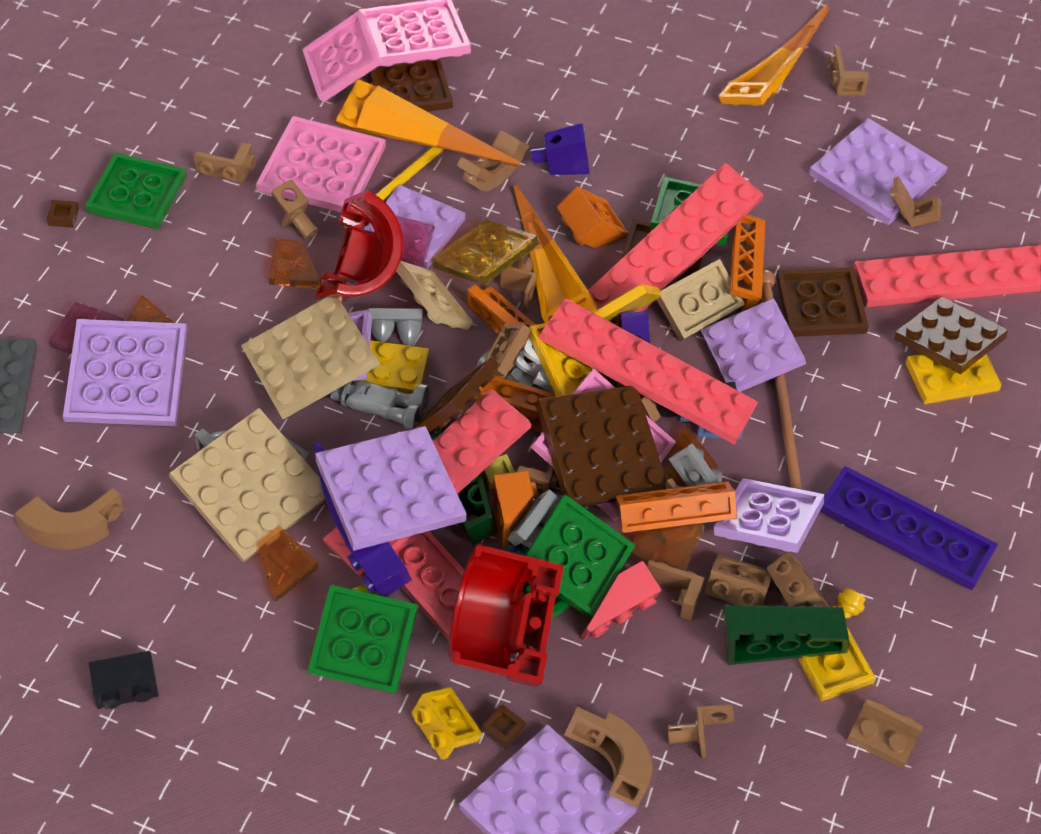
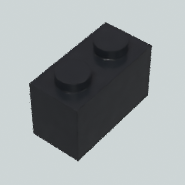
[89,650,159,709]

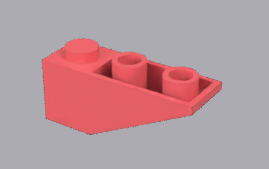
[580,561,662,640]

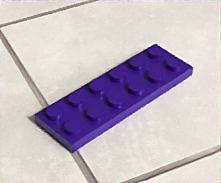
[820,466,998,590]

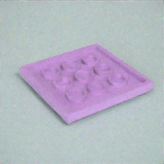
[809,118,947,226]
[63,319,187,426]
[315,426,467,551]
[459,725,638,834]

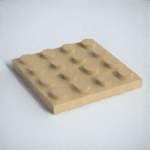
[241,297,380,420]
[169,408,325,563]

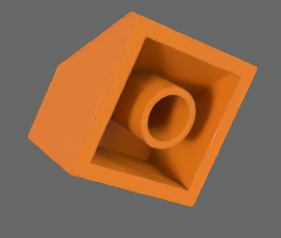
[557,186,629,248]
[492,471,537,550]

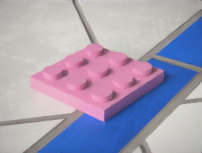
[302,10,382,102]

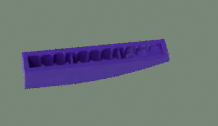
[314,442,412,597]

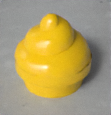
[836,588,866,619]

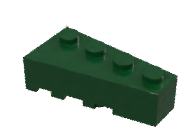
[430,426,498,545]
[724,605,849,665]

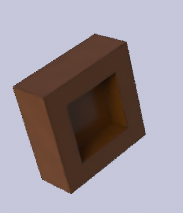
[47,200,79,228]
[482,704,526,749]

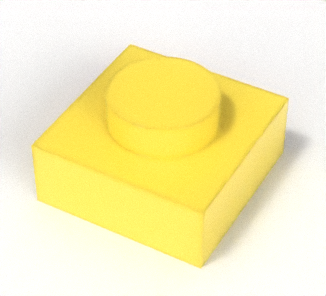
[482,454,515,489]

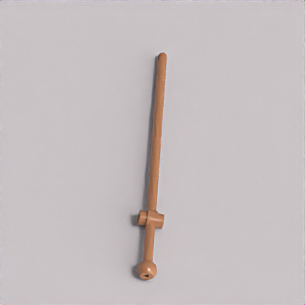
[762,270,808,537]

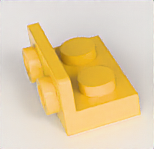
[412,687,482,760]

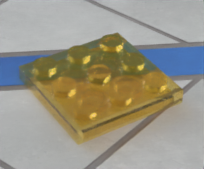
[431,220,539,285]

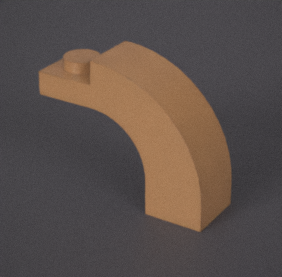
[457,130,530,191]
[14,488,124,550]
[564,707,653,808]

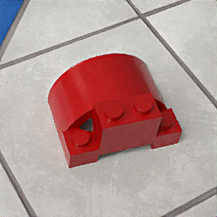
[315,190,403,303]
[448,545,564,687]

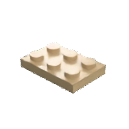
[657,259,745,341]
[396,261,474,330]

